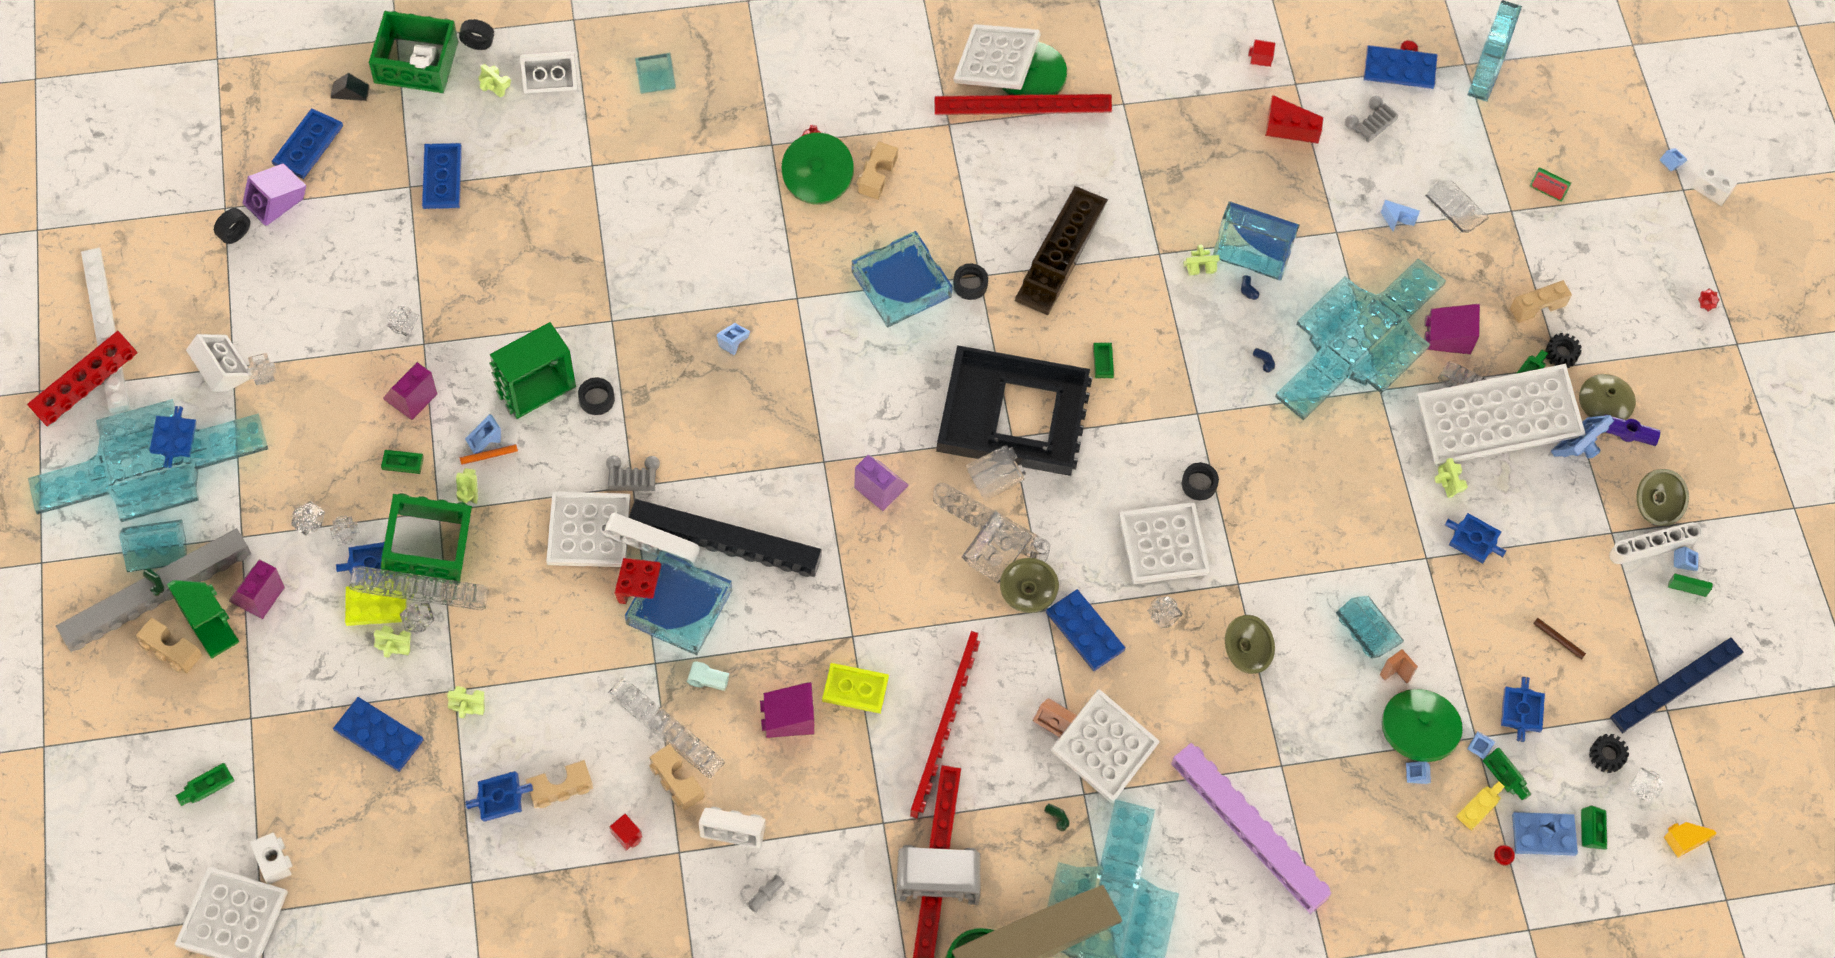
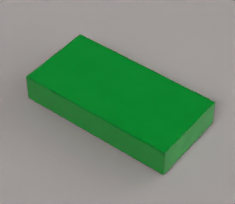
[1093,343,1114,378]
[1668,573,1713,597]

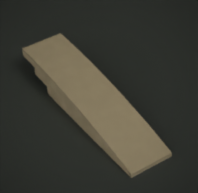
[952,885,1123,958]

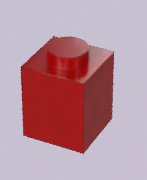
[1248,40,1275,67]
[609,813,642,851]

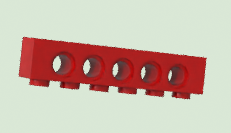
[27,330,138,427]

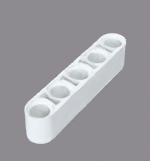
[604,513,700,567]
[1609,522,1702,564]

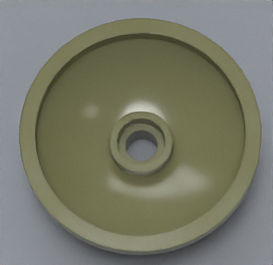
[1579,374,1636,420]
[1636,469,1689,526]
[1000,558,1059,613]
[1225,615,1275,674]

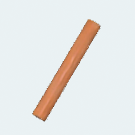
[460,444,518,465]

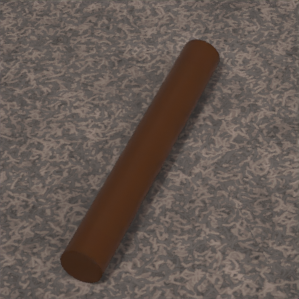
[1533,618,1586,660]

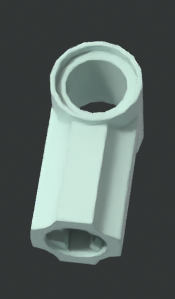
[687,662,729,691]

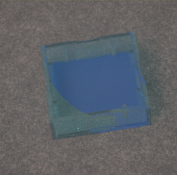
[1467,0,1522,102]
[1213,201,1300,281]
[851,231,953,328]
[625,550,732,656]

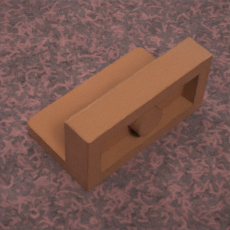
[1380,649,1418,683]
[1032,698,1077,737]

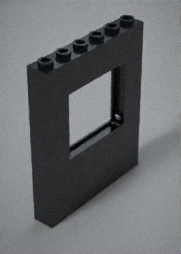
[936,345,1092,476]

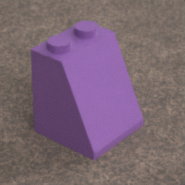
[242,164,306,226]
[854,455,909,511]

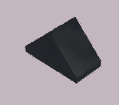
[330,73,370,101]

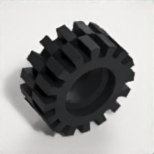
[1545,333,1582,368]
[1589,734,1629,773]

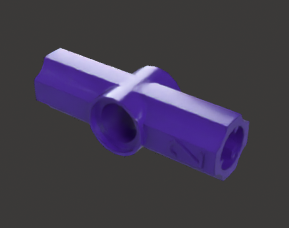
[1604,415,1661,446]

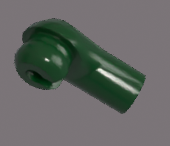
[143,568,165,596]
[1045,803,1070,831]

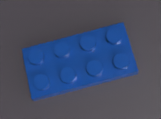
[1364,45,1438,89]
[272,108,343,179]
[422,143,462,209]
[1046,589,1126,671]
[333,697,424,772]

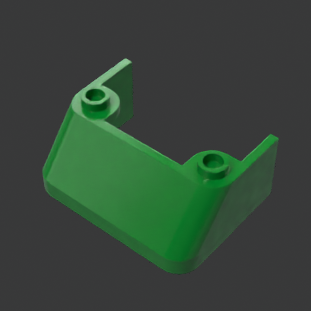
[167,580,240,659]

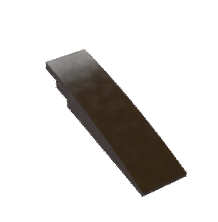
[1015,186,1108,315]

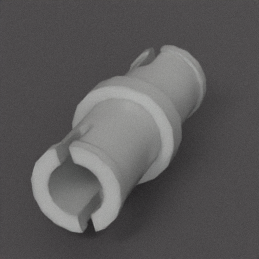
[747,874,785,913]

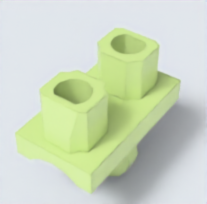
[478,64,511,97]
[1183,245,1220,276]
[1434,458,1468,498]
[456,468,478,504]
[374,626,411,658]
[447,686,485,719]

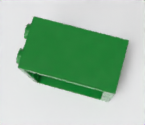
[369,10,458,94]
[489,322,576,419]
[380,493,472,585]

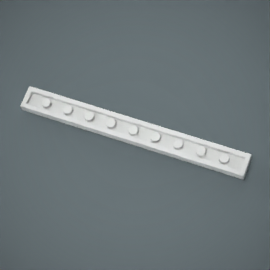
[81,248,130,413]

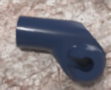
[1241,275,1259,300]
[1253,348,1275,373]

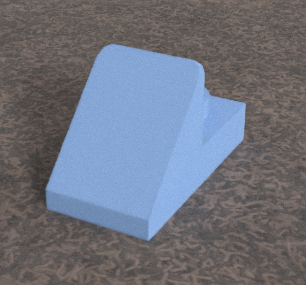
[1381,200,1420,231]
[716,323,750,355]
[465,414,501,454]

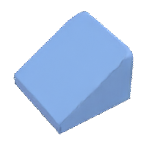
[1660,148,1687,171]
[1674,547,1698,571]
[1467,731,1495,759]
[1406,761,1431,784]

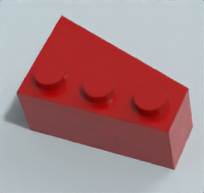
[1265,95,1323,144]

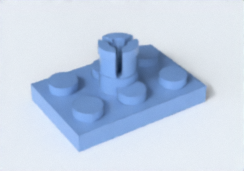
[1551,415,1614,459]
[1512,812,1578,856]

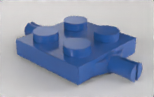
[150,406,197,468]
[1445,513,1507,564]
[336,542,393,586]
[1501,677,1545,742]
[465,771,533,822]

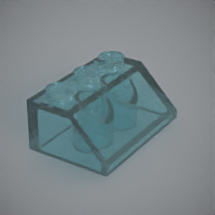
[119,519,187,572]
[1336,596,1404,659]

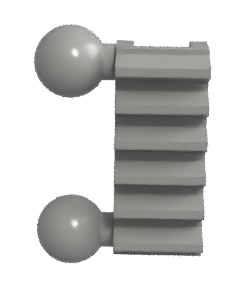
[1345,96,1398,142]
[606,456,660,491]

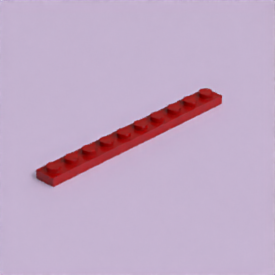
[934,94,1112,115]
[910,631,981,819]
[913,765,961,958]

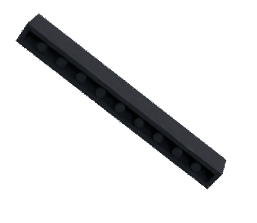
[628,499,822,577]

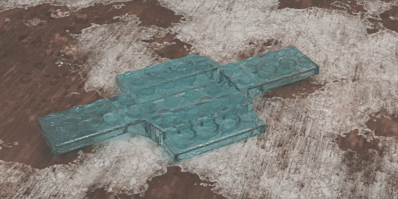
[1275,259,1446,420]
[28,399,268,522]
[1047,800,1179,958]

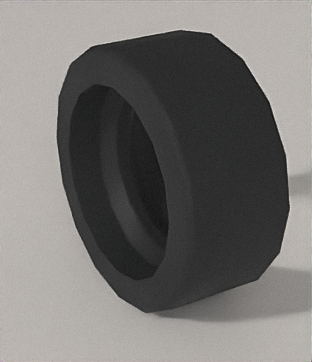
[459,19,494,50]
[213,208,250,244]
[953,263,989,300]
[578,377,615,415]
[1181,462,1219,501]

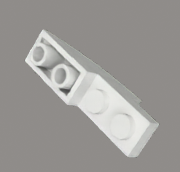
[410,45,439,68]

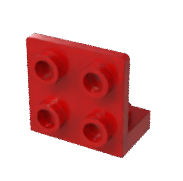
[614,558,661,604]

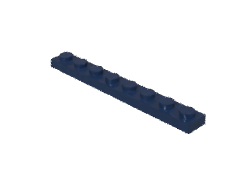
[1610,637,1744,734]

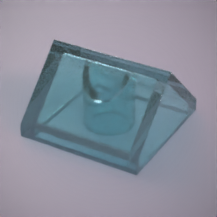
[635,53,676,93]

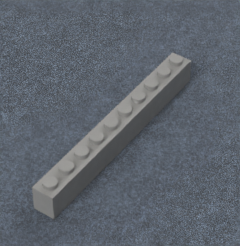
[56,528,251,652]

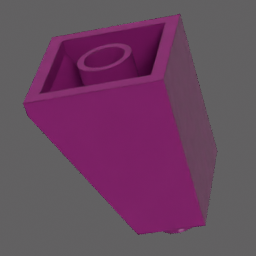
[1424,304,1480,355]
[383,362,437,420]
[229,559,285,619]
[760,682,815,738]

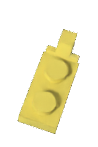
[1456,781,1505,831]

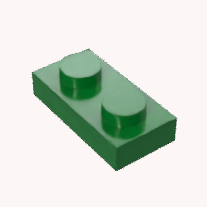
[381,450,424,474]

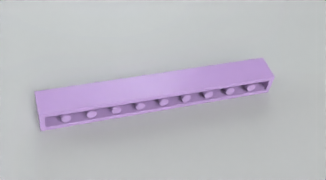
[1171,743,1332,914]

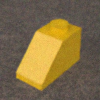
[1664,822,1717,858]

